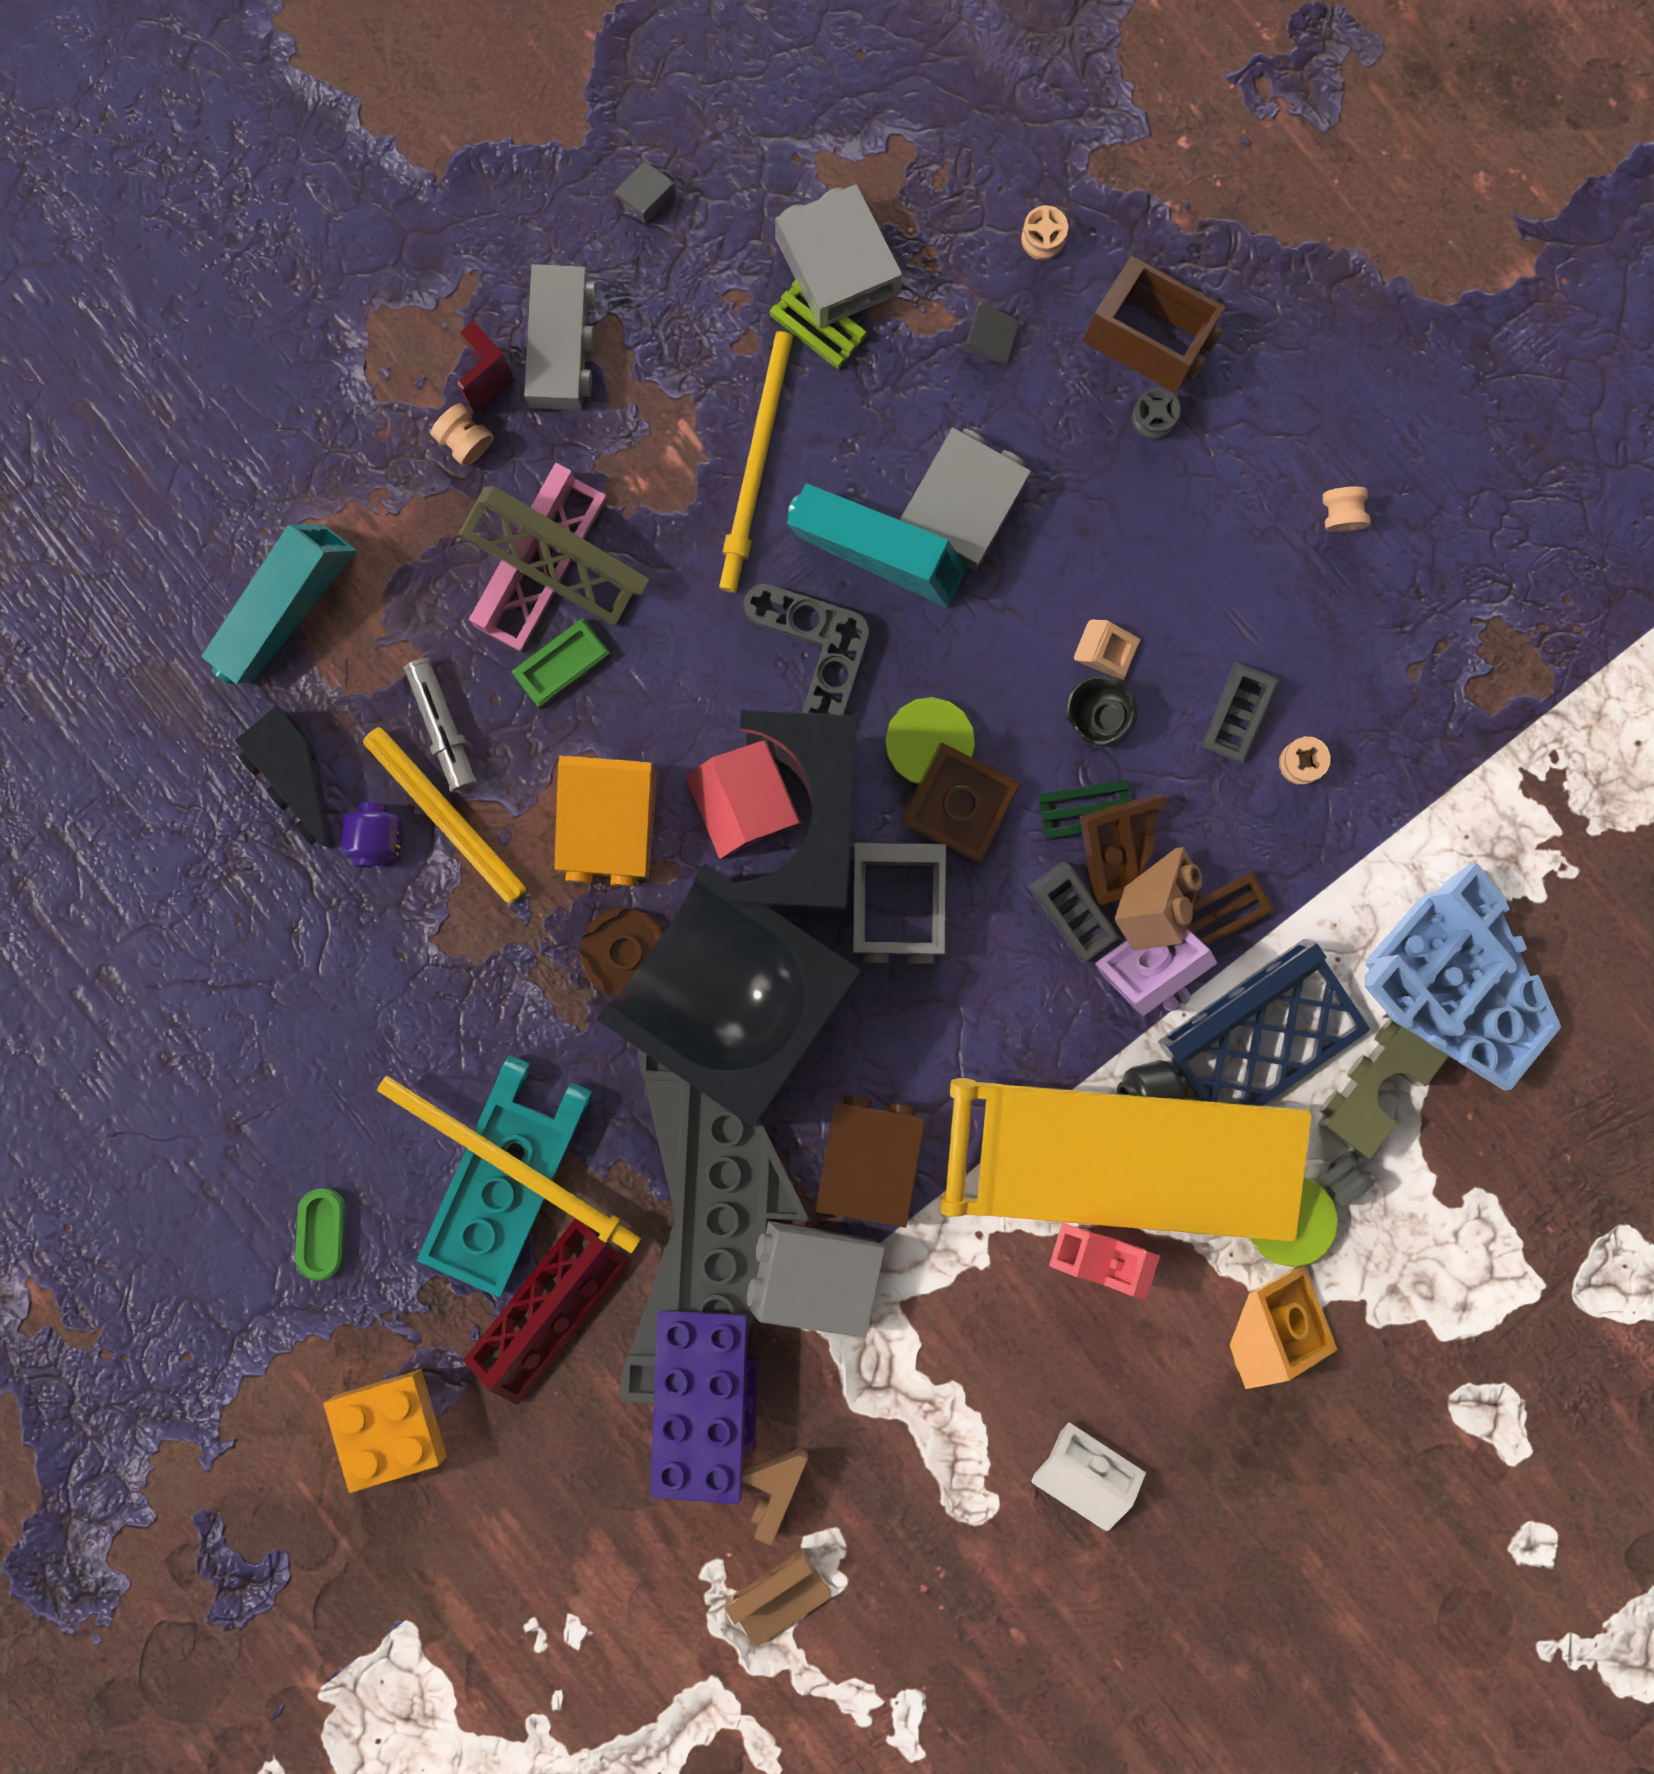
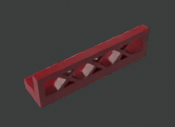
[463,1218,632,1405]

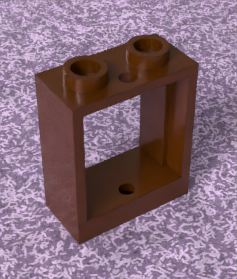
[1082,255,1225,393]

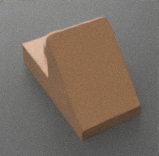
[742,1448,808,1545]

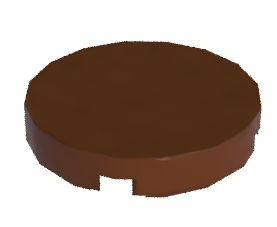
[579,908,664,997]

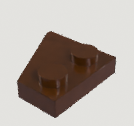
[1079,793,1166,905]

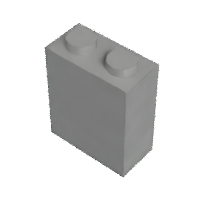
[775,184,902,328]
[900,427,1031,573]
[747,1221,885,1338]

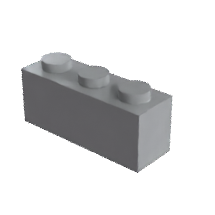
[524,264,597,411]

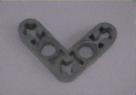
[743,584,869,715]

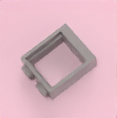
[853,843,946,964]

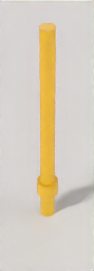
[719,331,793,593]

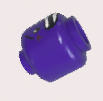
[341,802,401,868]

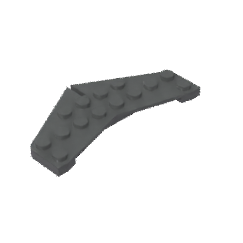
[619,1049,810,1403]

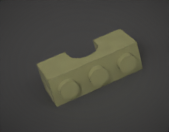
[1318,1019,1449,1159]

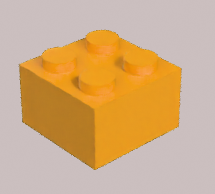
[323,1369,447,1493]

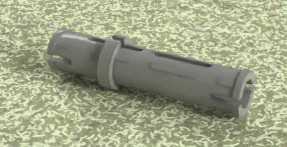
[403,658,478,793]

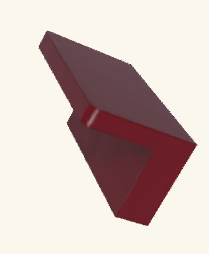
[457,321,515,413]

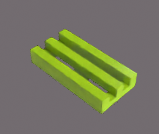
[770,280,866,370]

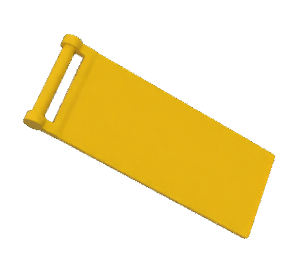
[940,1078,1311,1241]

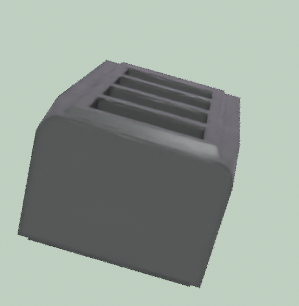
[1201,661,1280,764]
[1028,861,1120,964]

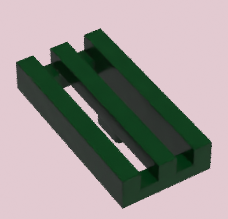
[1038,780,1131,840]

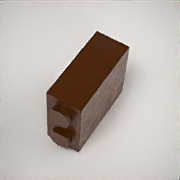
[815,1095,925,1228]

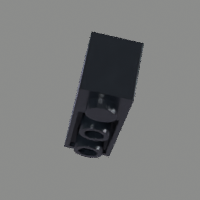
[235,706,334,848]

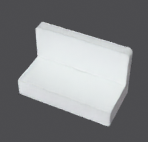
[1032,1422,1146,1531]

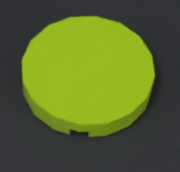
[885,697,975,785]
[1249,1178,1338,1267]

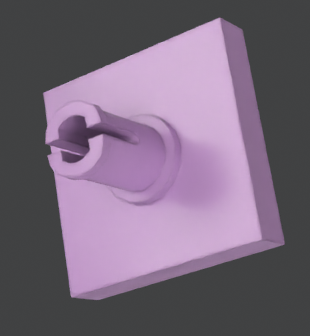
[1095,929,1217,1017]

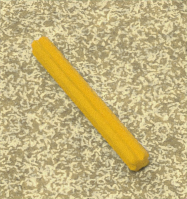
[363,727,526,904]

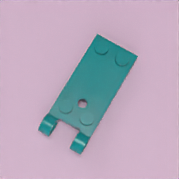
[416,1055,593,1298]

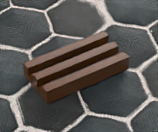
[1187,871,1275,946]

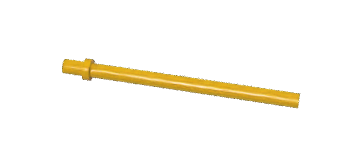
[377,1076,641,1254]

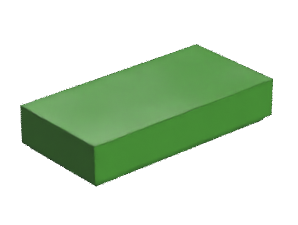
[511,618,611,709]

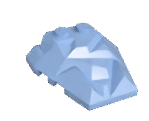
[1365,863,1561,1090]

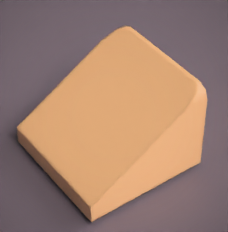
[1074,619,1140,680]

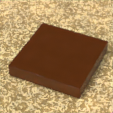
[899,742,1022,863]

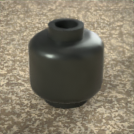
[1117,1060,1189,1100]

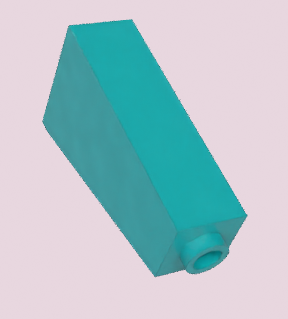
[787,483,967,608]
[201,524,357,684]

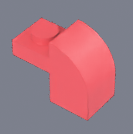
[1049,1222,1160,1300]

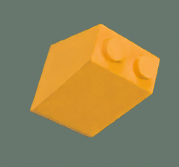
[554,755,658,887]

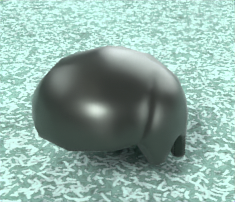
[1066,675,1138,747]

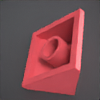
[685,740,801,859]

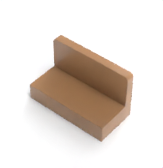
[724,1548,831,1646]

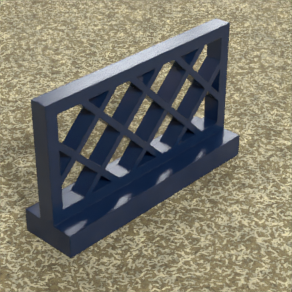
[1157,939,1371,1106]

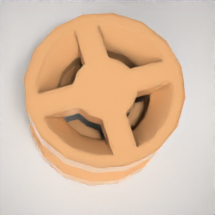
[1021,205,1068,260]
[1322,487,1371,532]
[1279,736,1330,785]

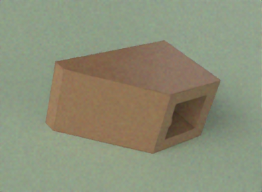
[1114,847,1202,950]

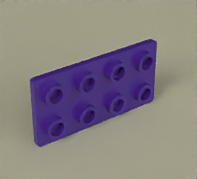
[650,1310,759,1504]

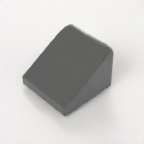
[614,161,676,225]
[964,302,1020,365]

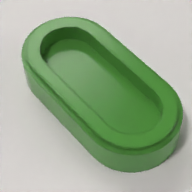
[295,1188,346,1281]

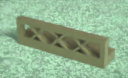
[458,486,649,626]

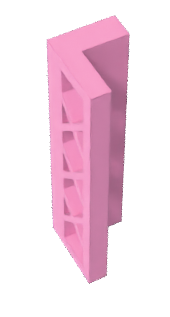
[469,463,607,652]

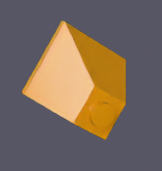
[1229,1265,1337,1389]

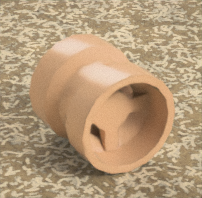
[430,403,494,467]

